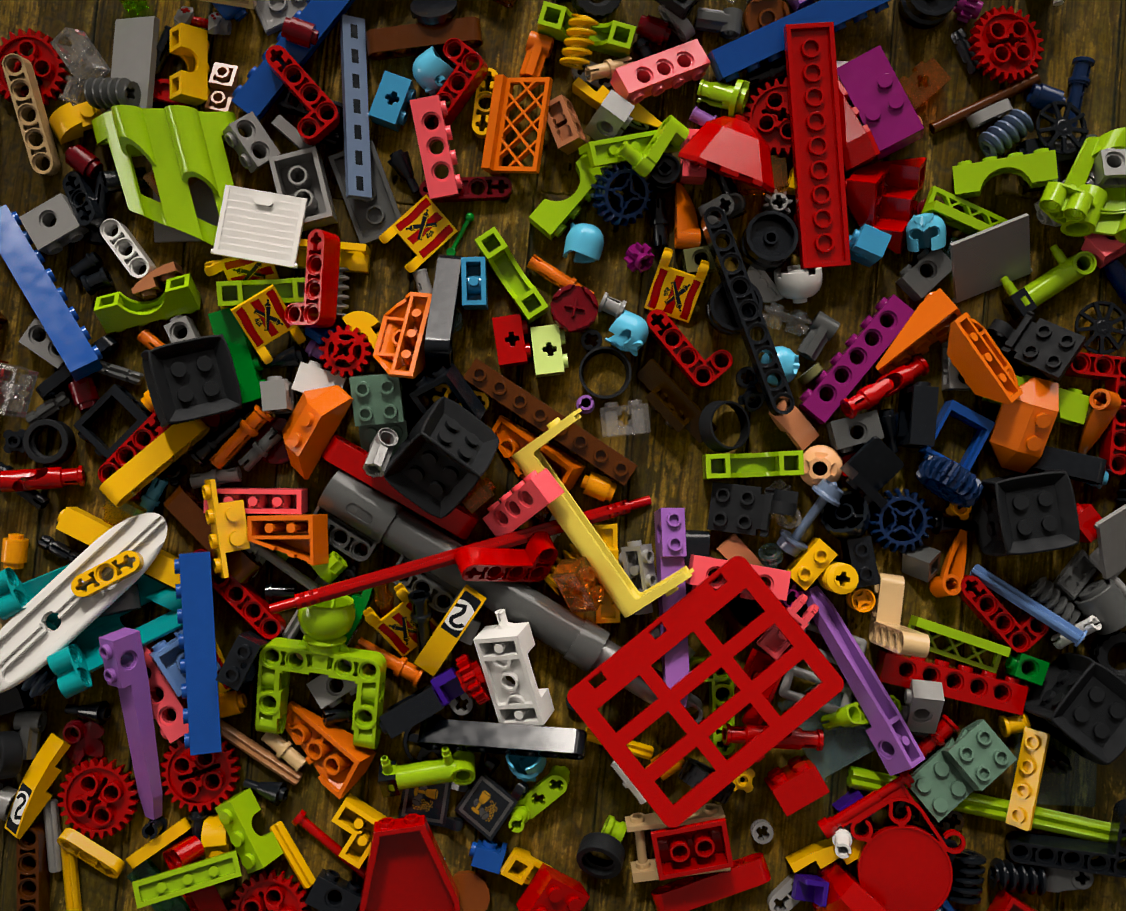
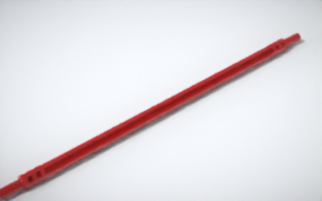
[269,495,652,615]

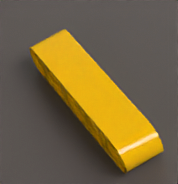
[99,419,210,507]

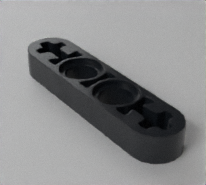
[36,334,120,401]

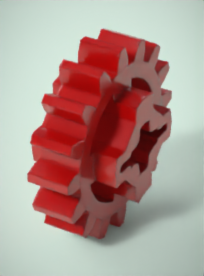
[318,325,373,378]
[455,652,491,705]

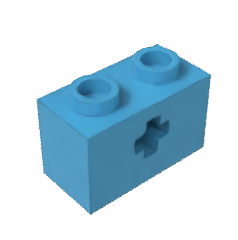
[368,71,416,132]
[849,224,892,268]
[461,257,488,310]

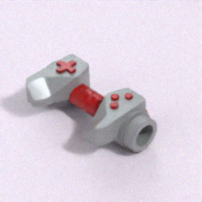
[174,6,232,36]

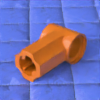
[519,31,555,77]

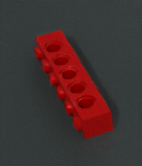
[875,650,1029,715]

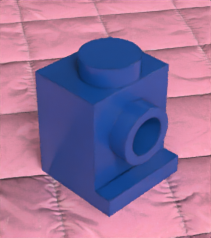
[469,839,507,874]

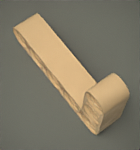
[869,573,930,658]

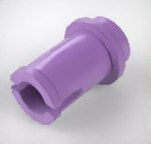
[689,106,718,127]
[305,340,333,363]
[576,395,595,414]

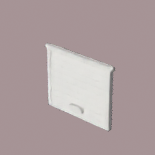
[210,184,308,268]

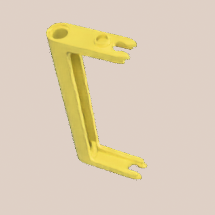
[511,408,694,618]

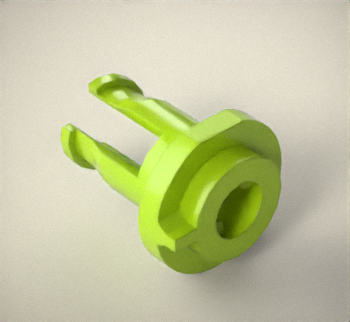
[697,78,750,118]

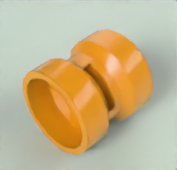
[846,587,876,613]

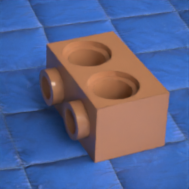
[547,94,588,155]

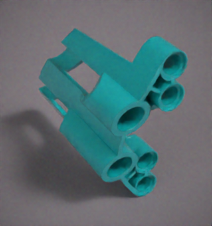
[0,564,183,699]

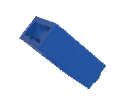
[918,400,995,471]

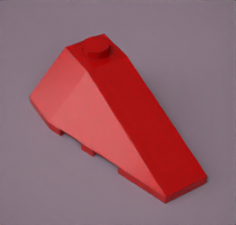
[838,78,880,174]

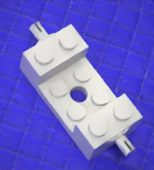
[473,609,555,726]

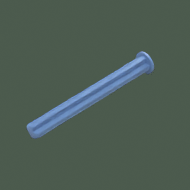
[969,564,1088,647]

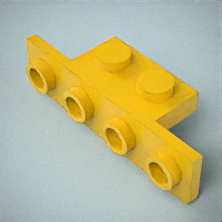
[202,479,250,578]
[1005,727,1050,831]

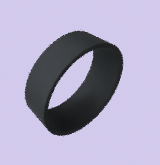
[579,346,632,399]
[699,401,750,453]

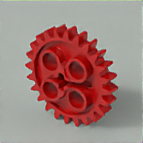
[968,5,1044,84]
[0,28,70,106]
[743,78,792,158]
[159,737,241,813]
[57,757,140,839]
[229,869,311,911]

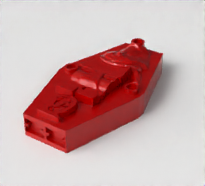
[359,813,460,911]

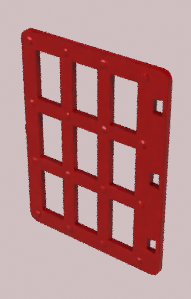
[567,556,844,828]

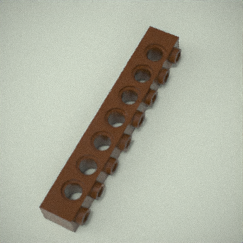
[464,358,638,486]

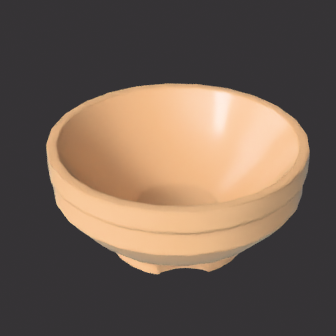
[800,445,843,486]

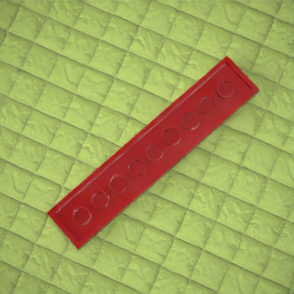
[784,22,851,270]

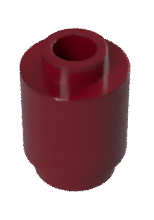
[636,14,673,46]
[281,17,319,49]
[65,144,103,179]
[68,376,100,412]

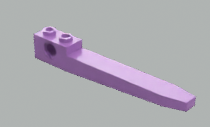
[654,508,689,707]
[803,585,925,776]
[99,627,163,820]

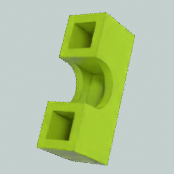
[215,788,283,874]

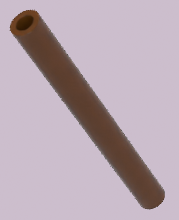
[929,73,1041,134]

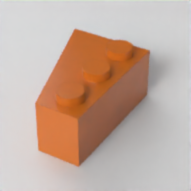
[247,514,329,566]

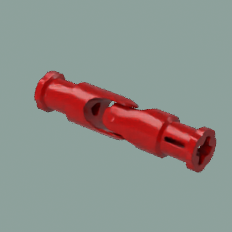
[840,356,929,419]
[0,465,85,493]
[722,723,824,751]

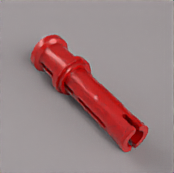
[907,714,960,773]

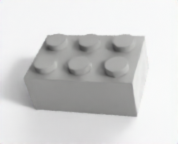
[268,146,338,232]

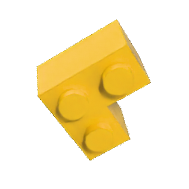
[331,793,387,869]

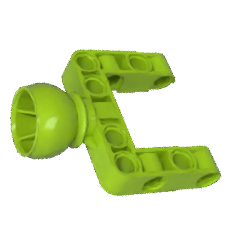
[255,595,387,749]

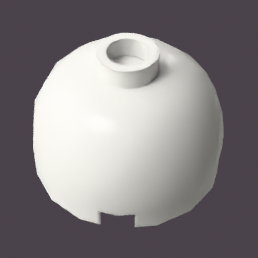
[774,265,823,304]

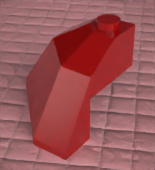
[678,114,775,193]
[845,157,927,254]
[812,861,889,911]

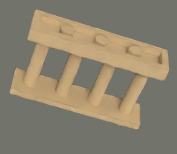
[625,803,731,883]

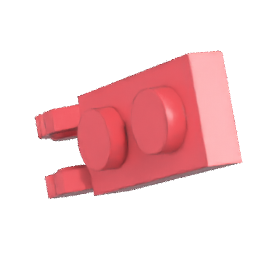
[756,594,819,660]

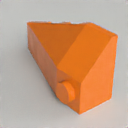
[875,288,962,376]
[492,415,585,507]
[285,701,376,800]

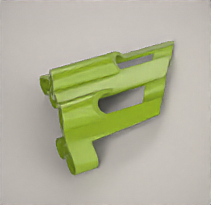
[91,105,240,246]
[1039,127,1126,244]

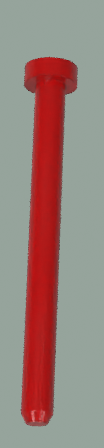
[291,809,366,879]

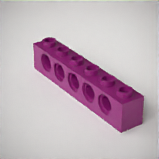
[798,294,914,425]

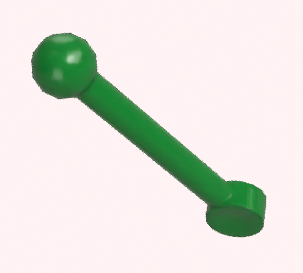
[446,213,474,256]

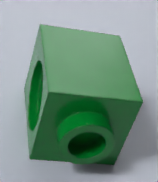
[1005,651,1050,686]

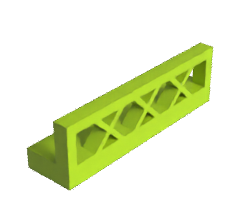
[578,130,680,168]
[921,186,1008,236]
[908,615,1011,673]
[132,850,242,909]

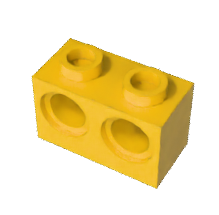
[785,537,838,591]

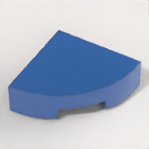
[305,326,337,345]

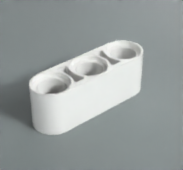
[100,219,156,280]

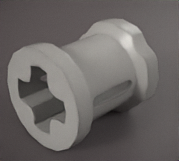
[598,292,627,319]

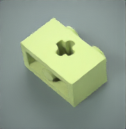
[530,324,569,378]

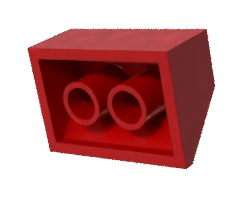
[650,818,734,881]

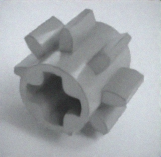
[761,189,793,215]

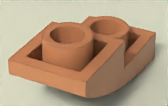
[204,62,239,112]
[131,261,184,300]
[768,399,819,451]
[716,533,763,566]

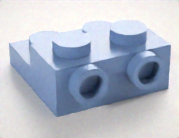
[149,627,221,697]

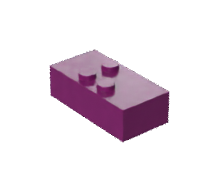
[837,45,924,160]

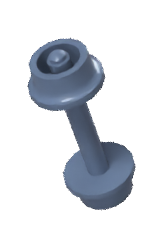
[776,478,844,557]

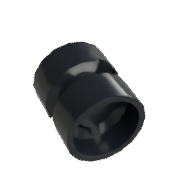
[647,153,681,193]

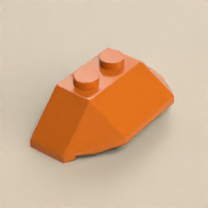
[373,292,432,379]
[947,312,1023,405]
[988,376,1059,474]
[282,385,354,480]

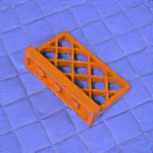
[481,74,553,176]

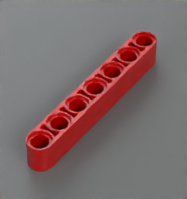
[322,435,479,540]

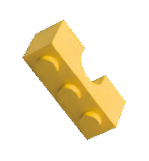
[169,22,210,106]

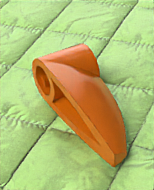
[674,182,701,249]
[1078,388,1121,454]
[929,529,967,598]

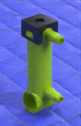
[1000,244,1097,320]
[378,746,475,798]

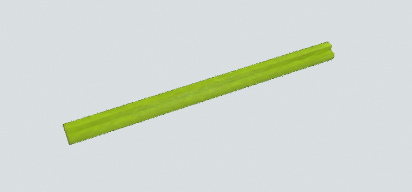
[846,766,1126,843]

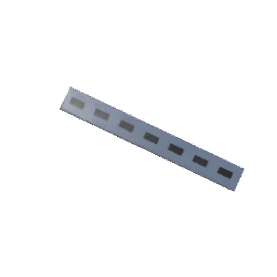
[340,14,372,201]

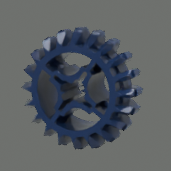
[590,161,654,226]
[916,455,984,508]
[869,488,933,553]

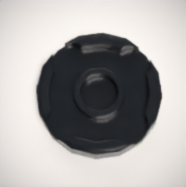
[410,0,458,25]

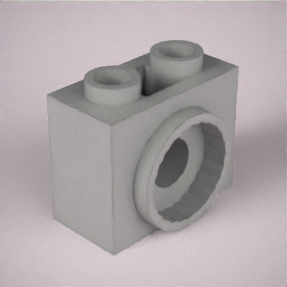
[19,193,89,255]

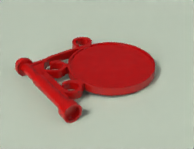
[817,771,966,911]

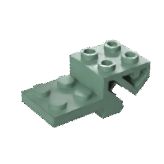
[349,373,409,463]
[905,719,1017,823]

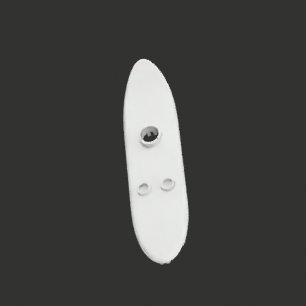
[0,513,167,693]

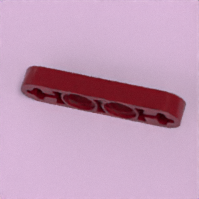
[419,176,513,203]

